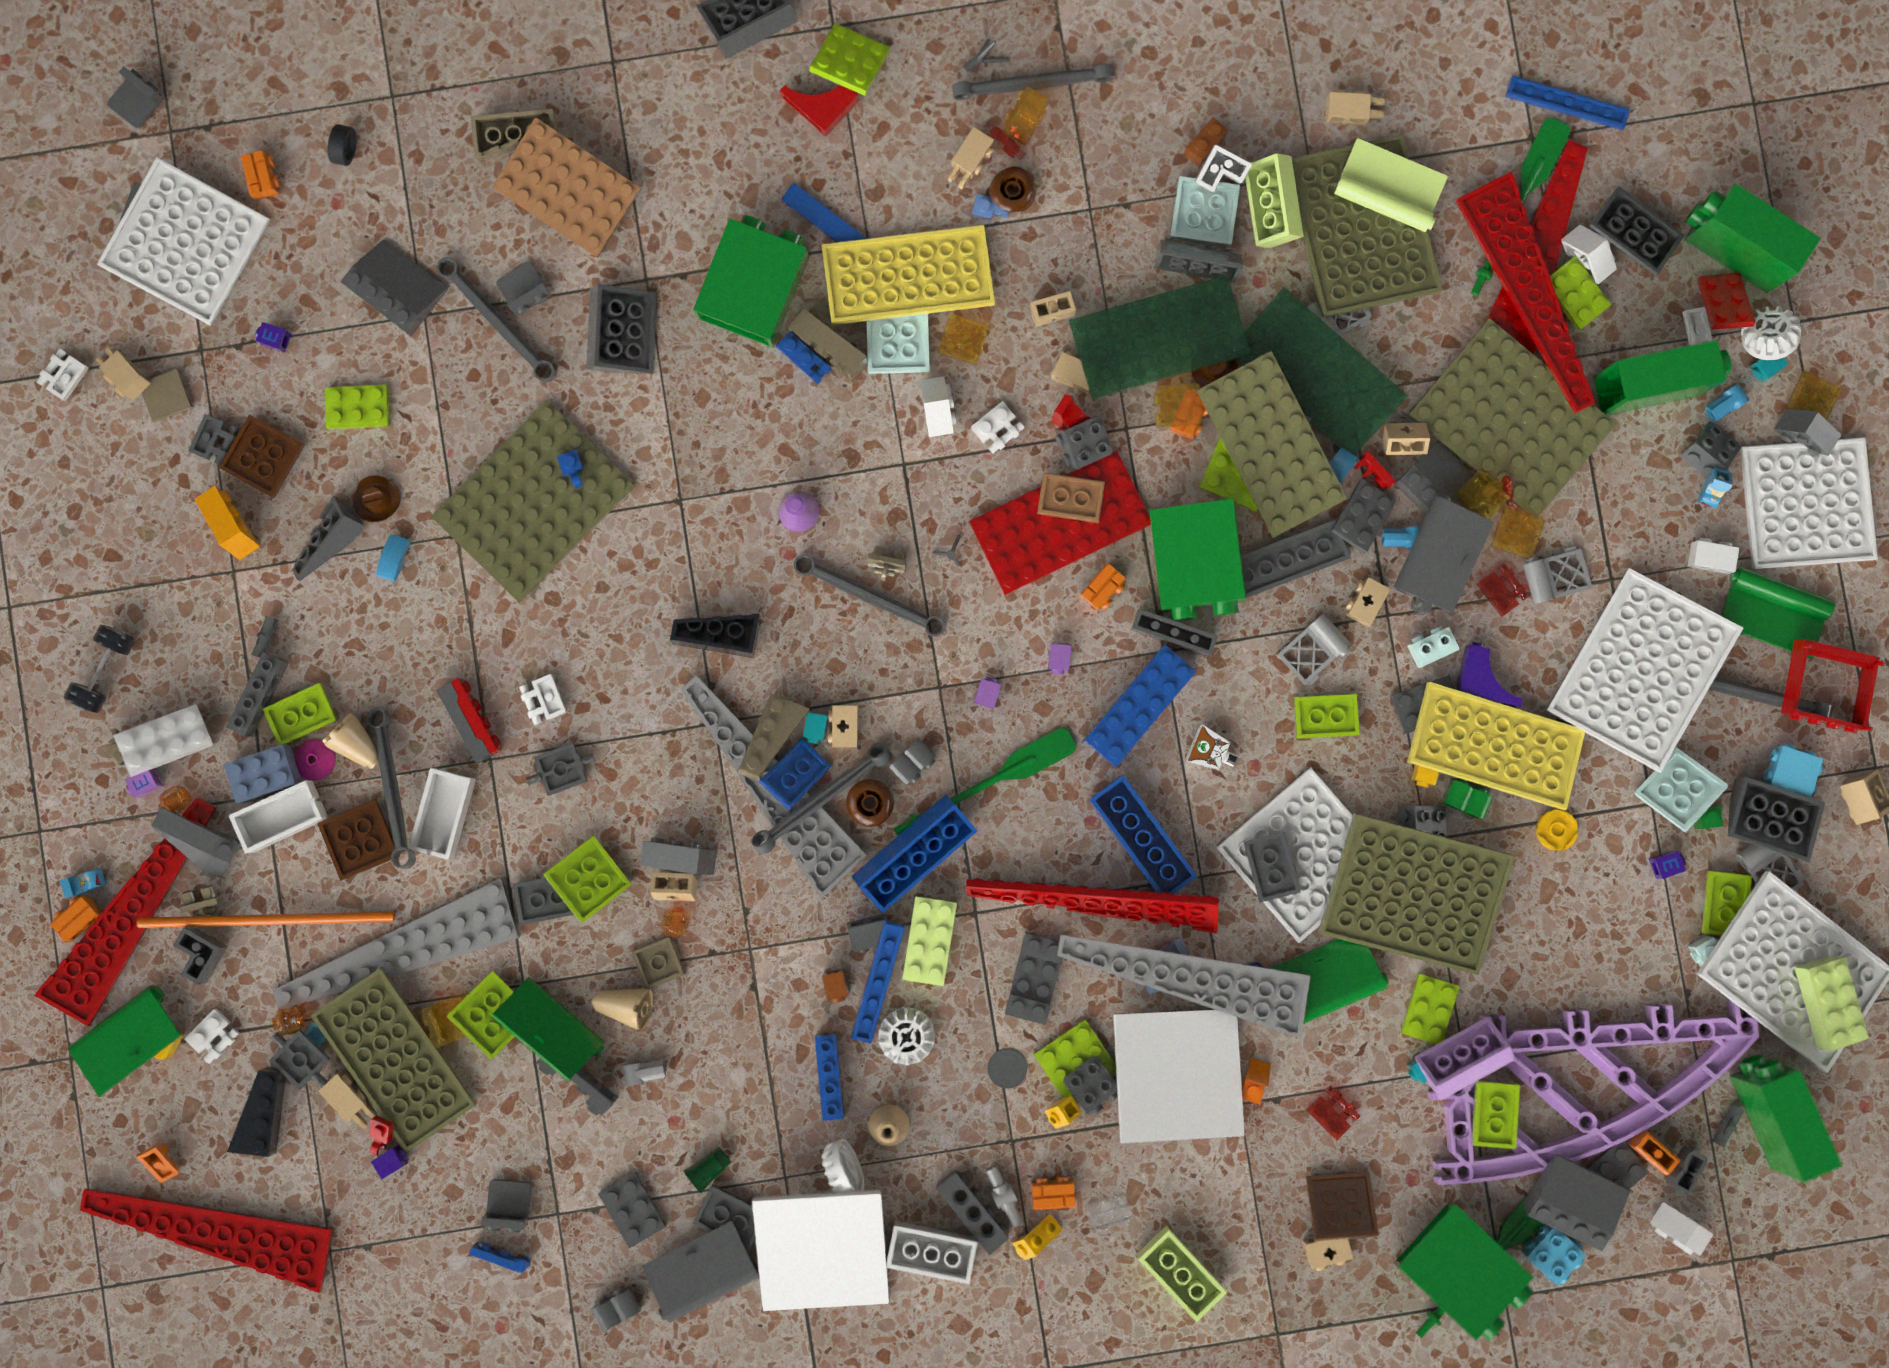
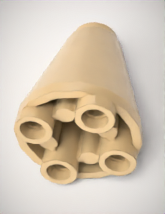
[322,712,379,769]
[868,1103,910,1147]

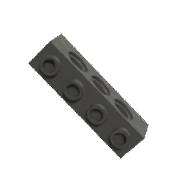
[226,652,289,737]
[936,1170,1009,1255]

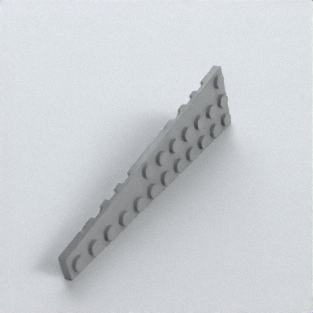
[681,675,867,898]
[273,878,520,1010]
[1057,934,1310,1038]

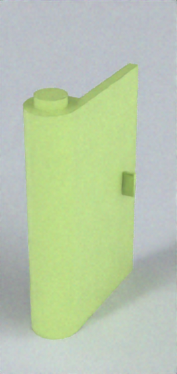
[1334,138,1448,232]

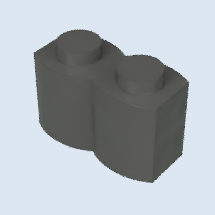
[889,738,936,785]
[1666,1146,1707,1195]
[591,1285,642,1332]

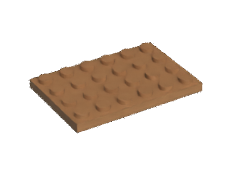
[492,117,641,257]

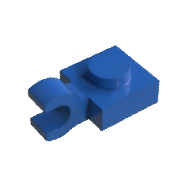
[556,449,584,488]

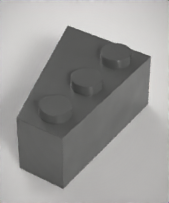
[640,837,717,875]

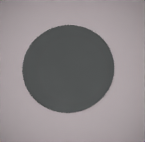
[988,1049,1027,1089]

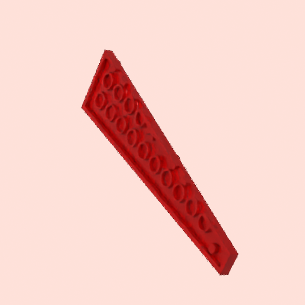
[1485,139,1588,355]
[1456,171,1595,414]
[34,798,217,1026]
[966,878,1219,934]
[79,1188,333,1293]

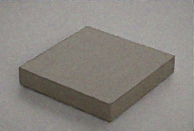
[142,369,193,422]
[631,935,686,989]

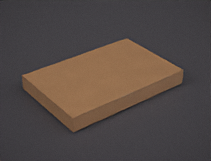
[1037,472,1105,523]

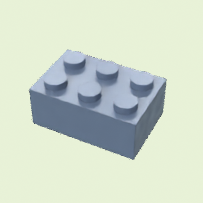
[223,744,302,804]

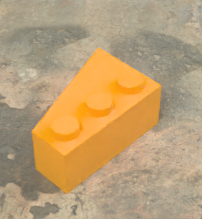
[194,485,260,560]

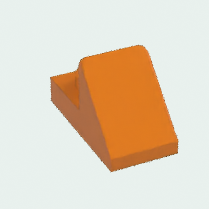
[1242,1057,1271,1105]
[136,1144,180,1183]

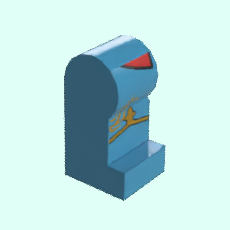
[1698,467,1733,508]
[59,869,107,898]

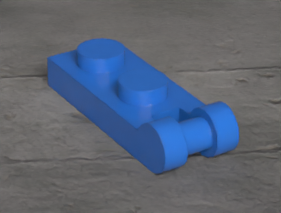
[776,331,832,384]
[469,1242,531,1273]

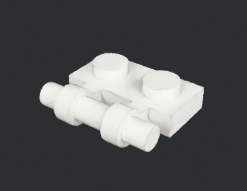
[36,348,89,401]
[971,401,1025,454]
[519,674,567,726]
[185,1008,239,1064]

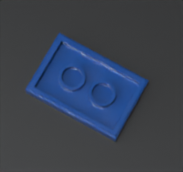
[759,738,832,810]

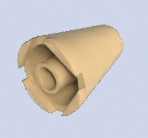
[592,988,653,1030]

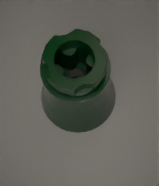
[683,1147,731,1193]

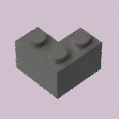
[1774,408,1841,456]
[173,927,228,985]

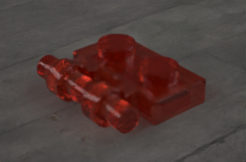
[990,126,1026,159]
[1476,563,1529,617]
[1306,1085,1361,1141]

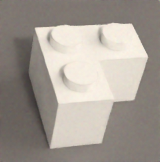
[1194,144,1252,193]
[1561,225,1617,284]
[920,376,956,437]
[1650,1202,1713,1256]

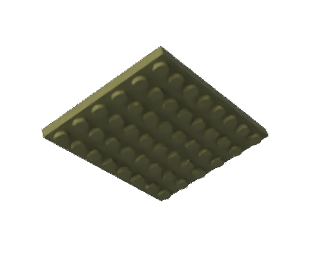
[1292,135,1443,317]
[1408,318,1617,520]
[431,400,635,603]
[1318,813,1515,975]

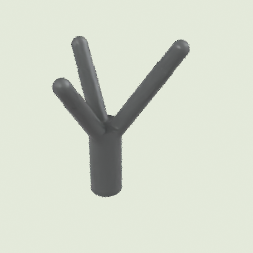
[963,39,1010,73]
[933,535,961,566]

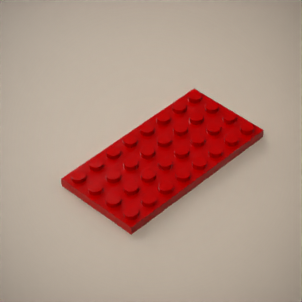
[969,450,1151,596]

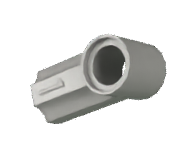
[623,1059,666,1086]

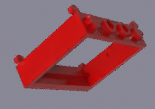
[1781,640,1885,734]

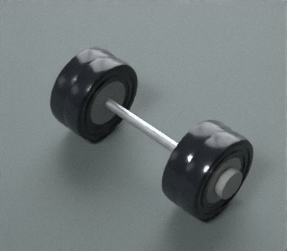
[63,624,135,713]

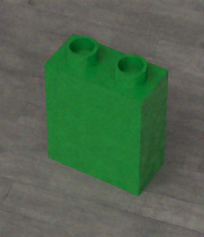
[1684,183,1822,293]
[693,215,809,348]
[1593,340,1732,416]
[1149,499,1247,621]
[1729,1054,1843,1183]
[1393,1201,1534,1341]

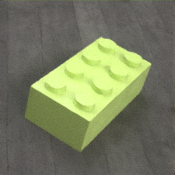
[1245,153,1304,248]
[902,895,957,986]
[1794,955,1869,1051]
[1136,1225,1227,1322]

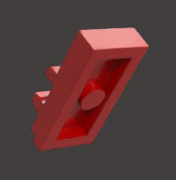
[1354,451,1396,489]

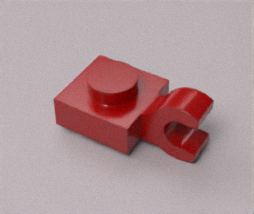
[369,1115,394,1156]

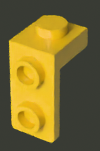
[1012,1214,1063,1260]

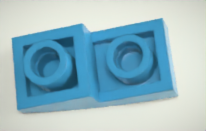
[1329,447,1358,485]
[376,534,411,582]

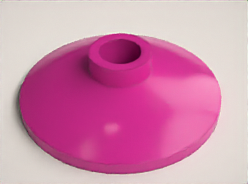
[294,739,336,780]

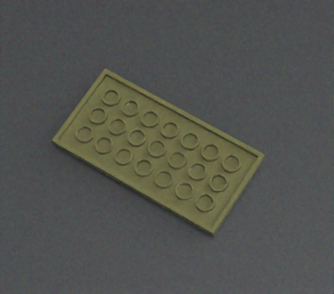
[1197,351,1347,537]
[310,967,477,1153]

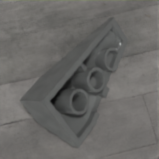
[292,496,364,581]
[151,807,240,878]

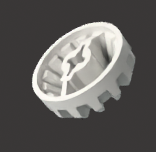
[1741,306,1801,360]
[879,1007,935,1065]
[822,1139,864,1193]

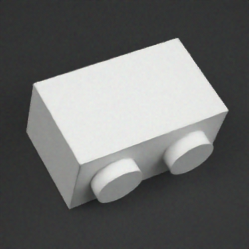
[1687,538,1739,574]

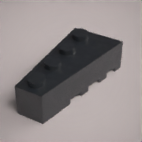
[670,613,761,658]
[227,1067,286,1157]

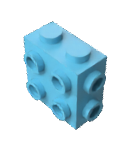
[1763,743,1823,798]
[1521,1224,1586,1286]

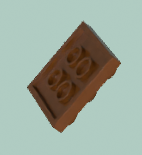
[219,414,305,498]
[317,799,400,881]
[1306,1172,1379,1241]

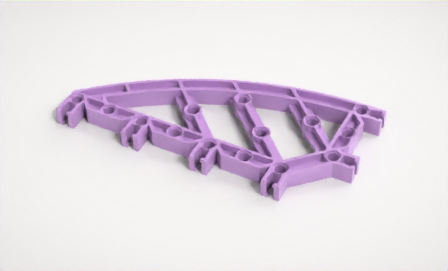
[1427,999,1759,1185]

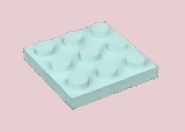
[1170,176,1240,247]
[867,314,930,374]
[1634,747,1728,833]

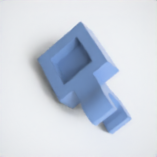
[972,194,1009,220]

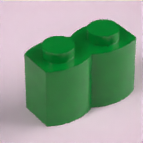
[1442,778,1493,820]

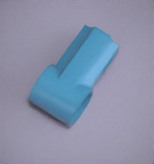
[1704,383,1750,422]
[1381,527,1421,549]

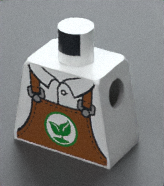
[1185,725,1238,770]

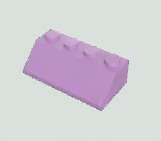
[1415,1017,1514,1101]

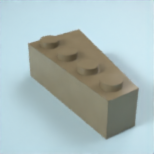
[470,109,559,162]
[788,309,868,383]
[738,693,809,781]

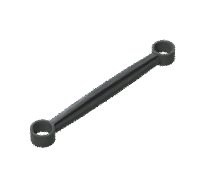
[952,64,1115,100]
[437,257,556,383]
[794,554,945,637]
[1709,677,1834,718]
[366,708,416,869]
[751,742,892,854]

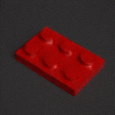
[1697,273,1756,330]

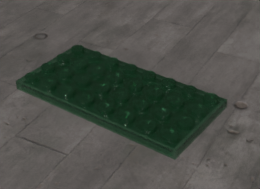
[1069,275,1251,400]
[1229,287,1408,456]

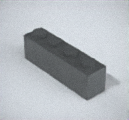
[1130,609,1218,657]

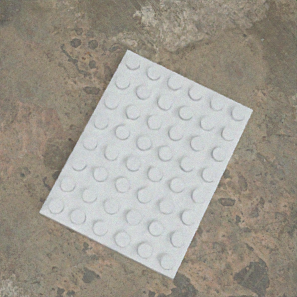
[1546,568,1743,773]
[1697,871,1889,1073]

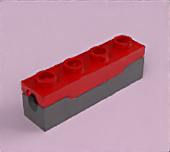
[436,678,501,763]

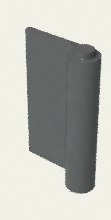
[1393,494,1494,613]
[641,1220,760,1323]

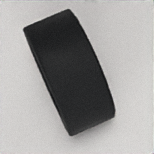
[327,124,357,166]

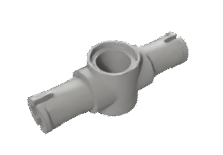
[986,1165,1023,1228]

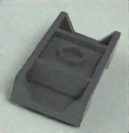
[1005,932,1063,1025]
[536,1058,618,1116]

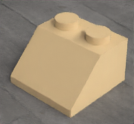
[1840,769,1889,825]

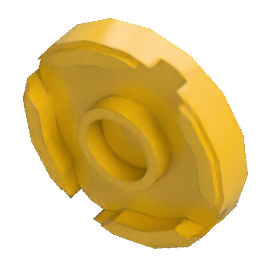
[1535,809,1578,851]

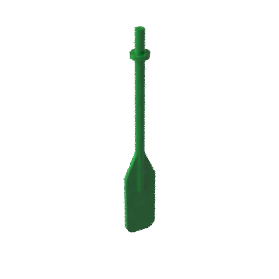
[1471,118,1570,296]
[893,728,1076,836]
[1415,1195,1543,1339]

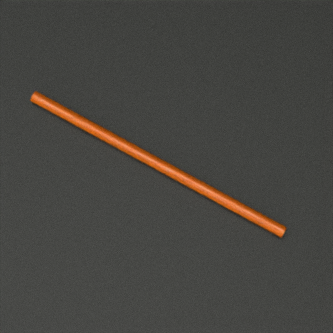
[137,911,395,928]

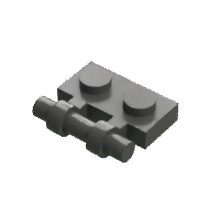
[188,414,239,465]

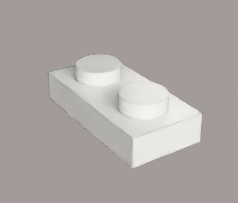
[1682,307,1713,345]

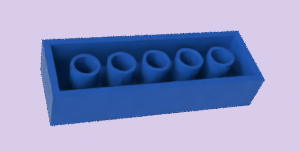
[1083,645,1197,767]
[1088,775,1198,894]
[851,795,977,913]

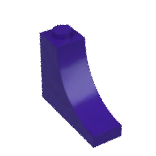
[1456,642,1523,708]

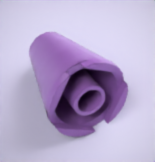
[778,491,820,532]

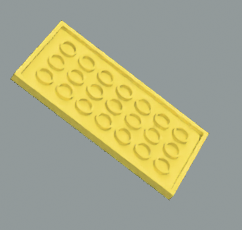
[822,225,995,325]
[1407,682,1585,810]

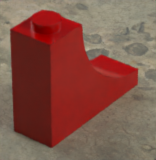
[779,85,859,137]
[1051,393,1090,428]

